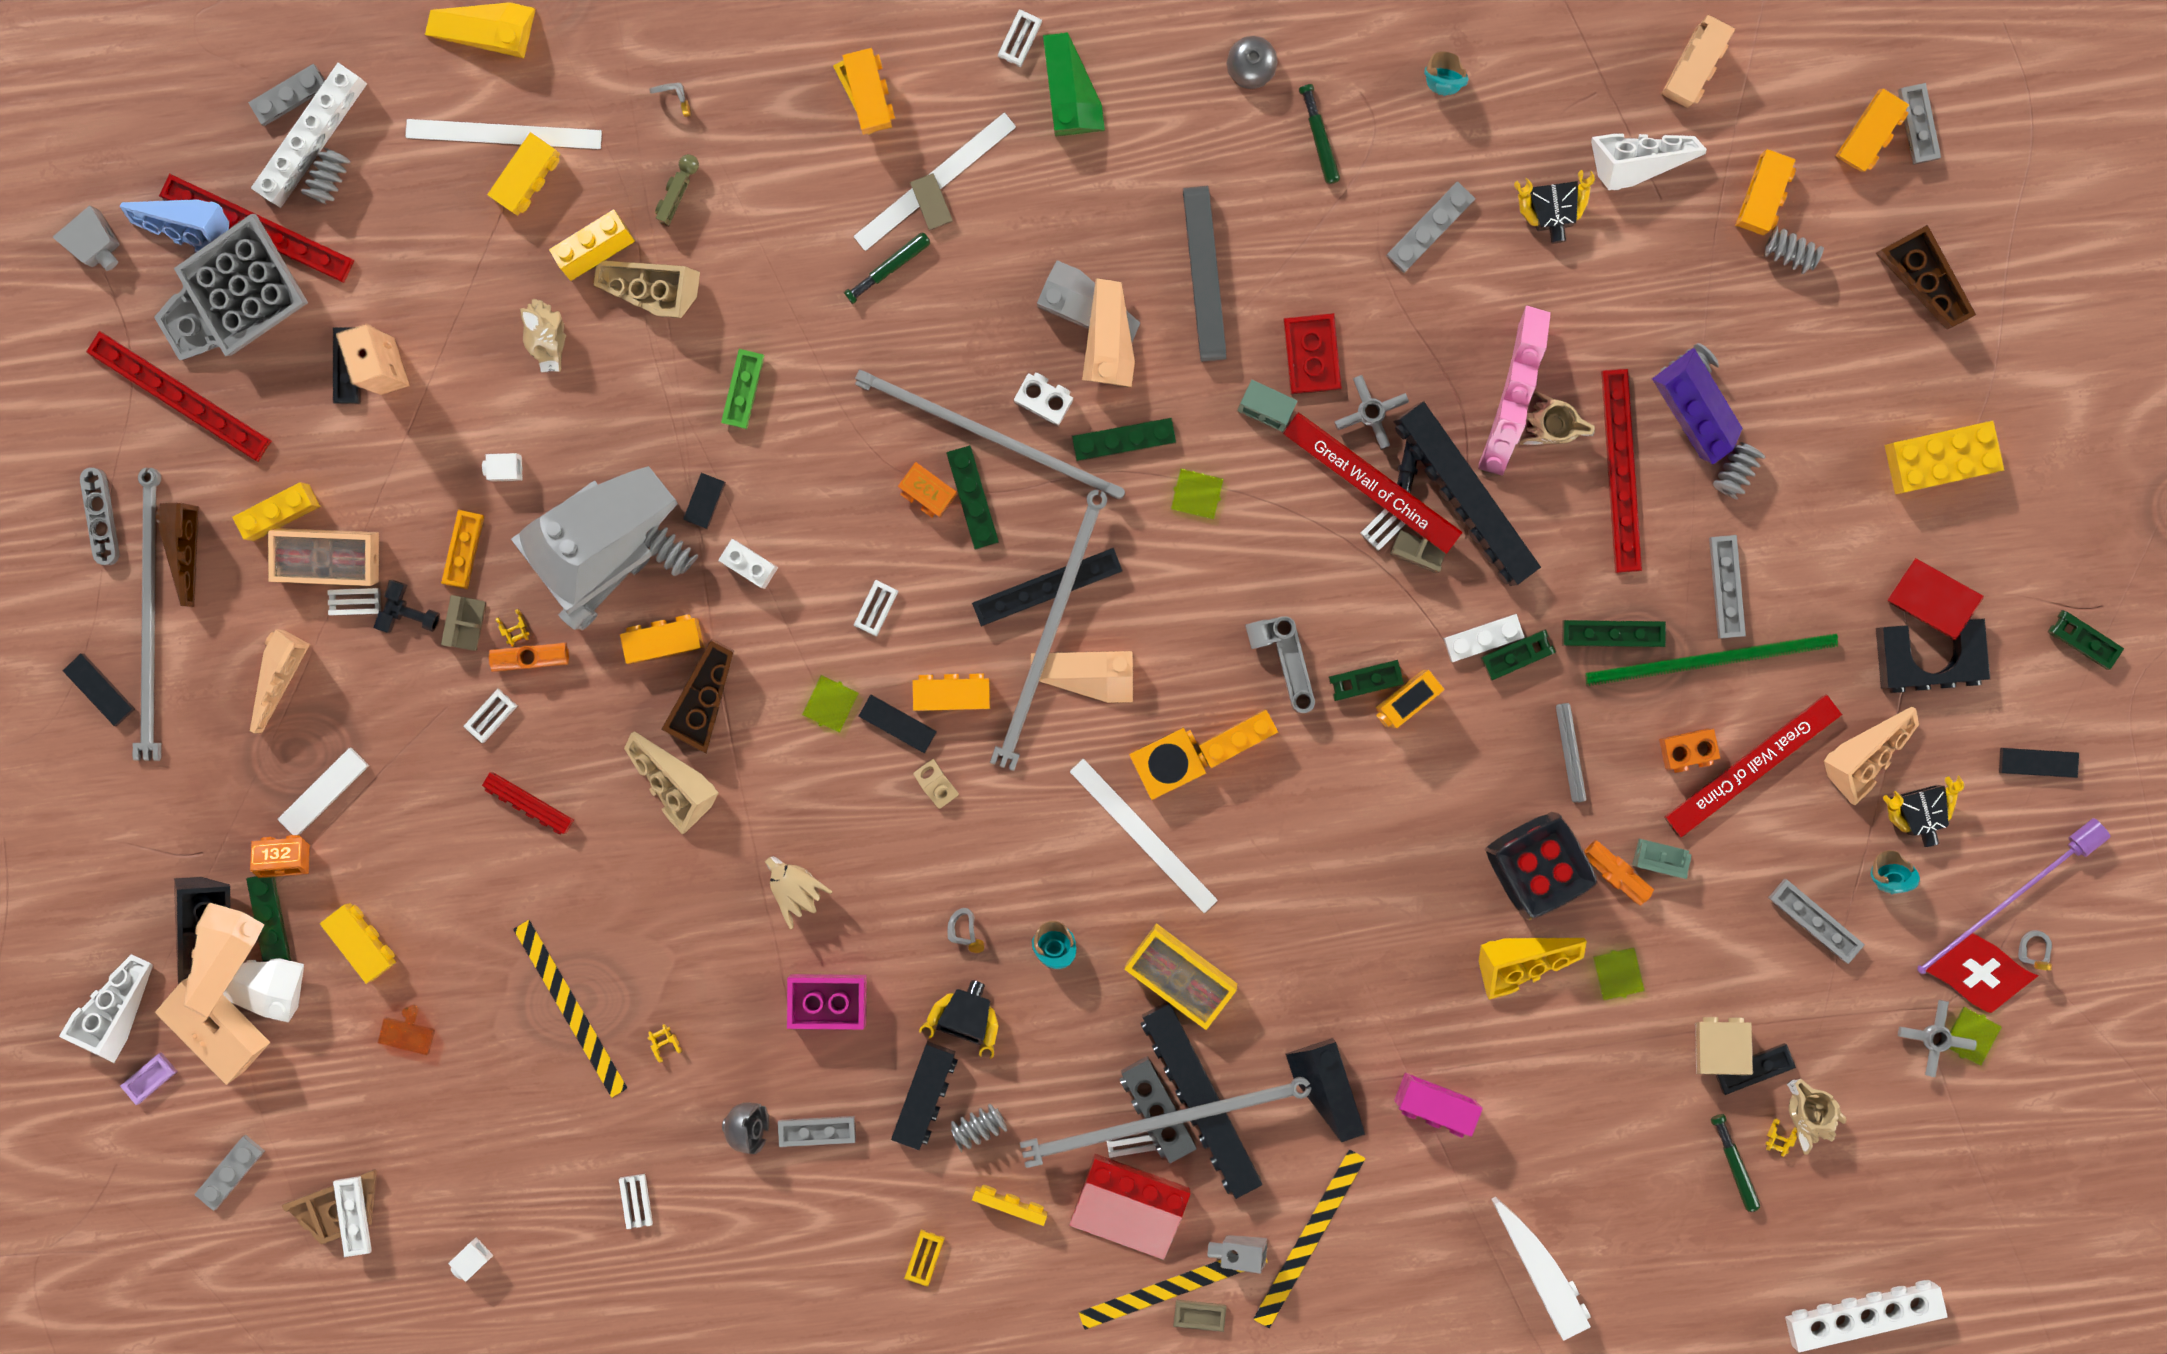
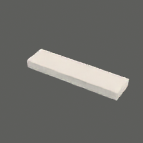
[278,748,369,836]

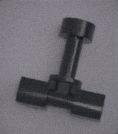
[373,580,440,633]

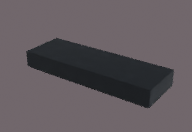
[333,327,361,404]
[62,653,135,726]
[859,694,937,754]
[1999,748,2079,778]
[1716,1043,1796,1095]

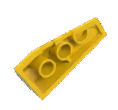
[425,2,536,58]

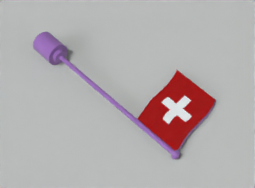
[1918,818,2111,1013]

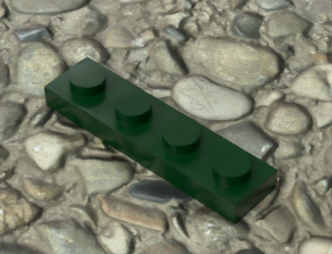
[1072,418,1176,462]
[946,445,999,550]
[1562,620,1666,647]
[246,876,292,962]

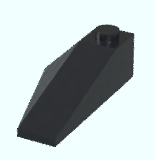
[174,877,231,984]
[1285,1038,1365,1142]

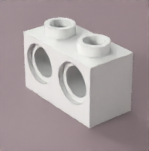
[1014,372,1073,427]
[718,539,778,589]

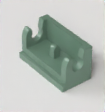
[1237,380,1297,432]
[1632,839,1691,879]

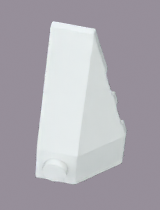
[1591,134,1707,190]
[59,955,153,1063]
[223,959,304,1022]

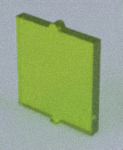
[1171,469,1223,520]
[802,675,859,733]
[1593,947,1645,1000]
[1949,1007,2002,1066]

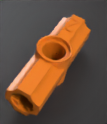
[489,643,570,672]
[1584,840,1654,906]

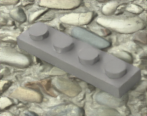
[1386,181,1476,273]
[1709,535,1746,639]
[1768,879,1865,964]

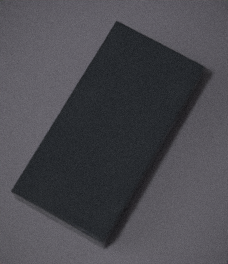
[683,473,726,529]

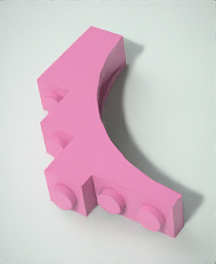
[1478,306,1551,476]

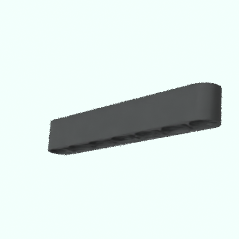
[1183,186,1226,362]

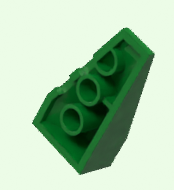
[1043,32,1105,137]

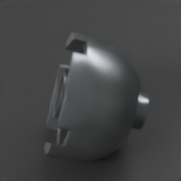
[1227,36,1278,89]
[722,1102,769,1154]

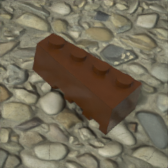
[1876,225,1976,329]
[661,639,734,754]

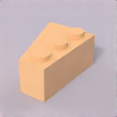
[1661,15,1735,108]

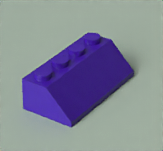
[1652,348,1743,464]

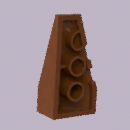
[156,503,199,607]

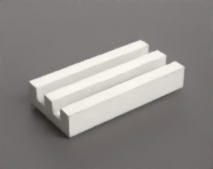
[998,9,1042,68]
[1360,509,1405,551]
[854,580,899,636]
[327,588,381,615]
[464,689,518,743]
[1107,1135,1158,1158]
[619,1174,653,1229]

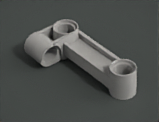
[558,558,650,630]
[1245,616,1315,713]

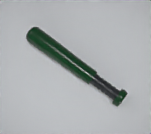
[1299,84,1340,184]
[844,232,931,304]
[1711,1114,1761,1212]

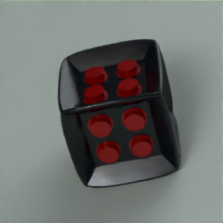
[1485,812,1598,920]

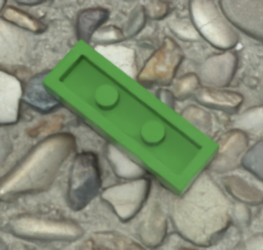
[721,349,765,429]

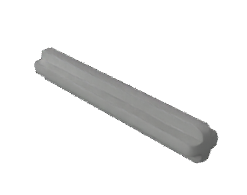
[1556,703,1586,803]

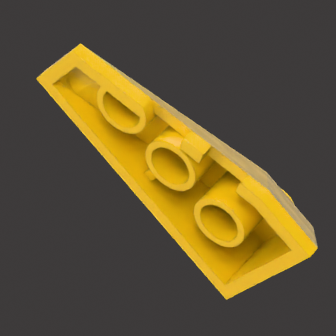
[1479,938,1587,1000]

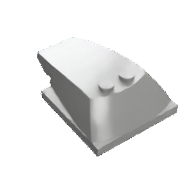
[154,214,308,361]
[511,466,678,615]

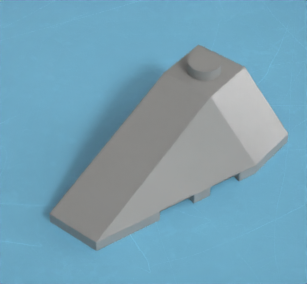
[1037,260,1140,342]

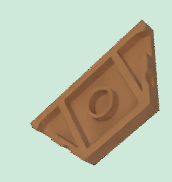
[282,1169,377,1245]

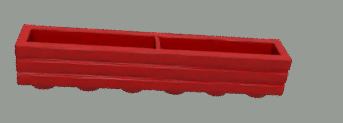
[482,772,574,835]

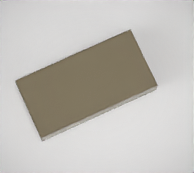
[910,173,953,231]
[1173,1299,1226,1332]

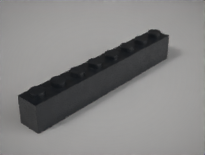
[1393,401,1541,586]
[1140,1002,1263,1199]

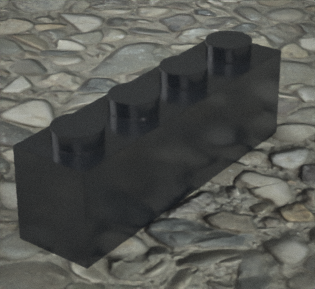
[891,1041,958,1150]

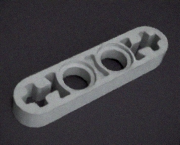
[80,468,120,565]

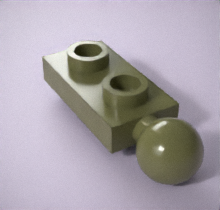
[655,154,699,226]

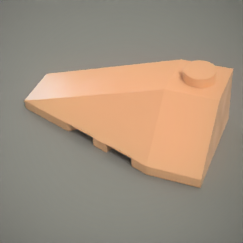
[250,629,310,733]
[1031,651,1133,703]
[1824,707,1919,805]

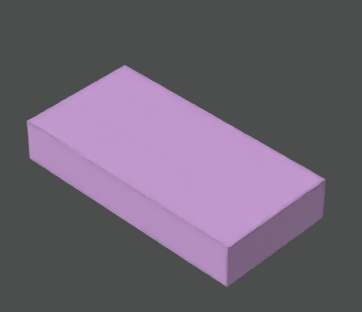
[120,1052,178,1105]

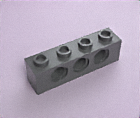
[1119,1056,1197,1163]

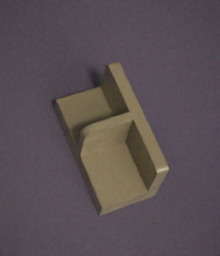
[1390,530,1446,573]
[441,595,486,651]

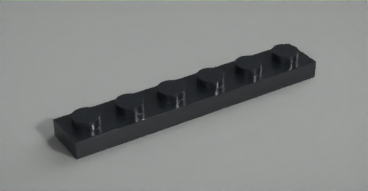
[972,548,1123,627]

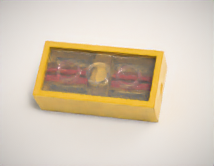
[1124,923,1237,1030]

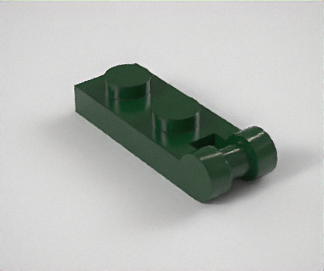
[2048,610,2124,670]
[1481,629,1556,681]
[1329,660,1404,701]

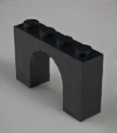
[1876,618,1990,693]

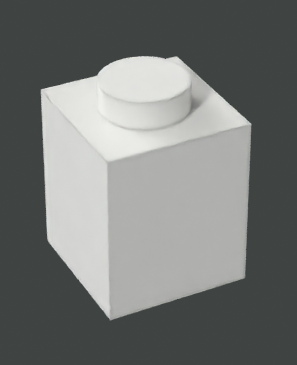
[482,453,522,481]
[448,1238,493,1282]

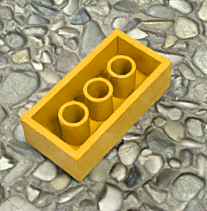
[1884,421,2004,495]

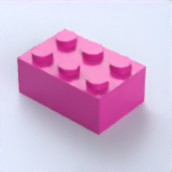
[787,974,867,1029]
[1394,1072,1483,1138]

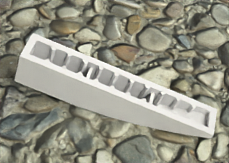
[1491,1197,1591,1341]

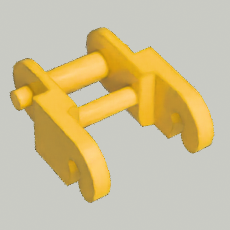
[496,609,530,647]
[648,1024,682,1063]
[1765,1118,1797,1157]

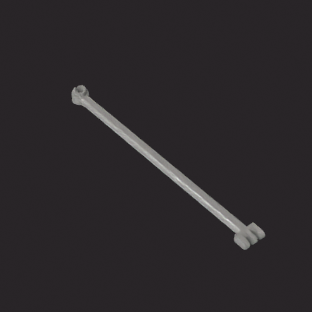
[855,369,1125,499]
[133,468,162,761]
[990,489,1107,771]
[1020,1077,1311,1168]

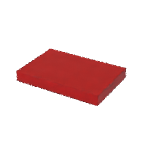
[1283,313,1342,395]
[1887,558,1984,641]

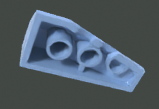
[120,200,229,252]

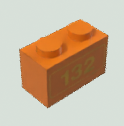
[898,462,958,518]
[250,835,310,878]

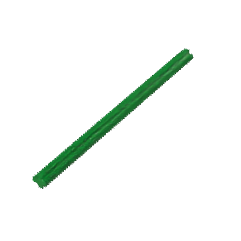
[1585,633,1838,686]

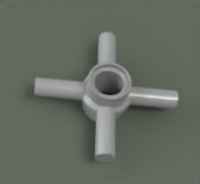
[1334,375,1409,449]
[1898,1000,1976,1077]

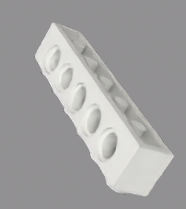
[251,63,367,208]
[1785,1280,1948,1352]

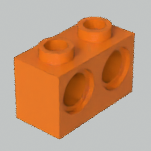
[1659,728,1721,773]

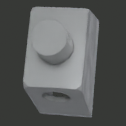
[53,206,119,271]
[1208,1235,1268,1273]

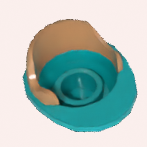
[1424,51,1469,96]
[1870,850,1920,895]
[1032,921,1076,969]

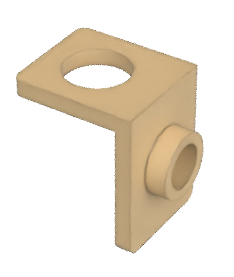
[914,759,959,809]

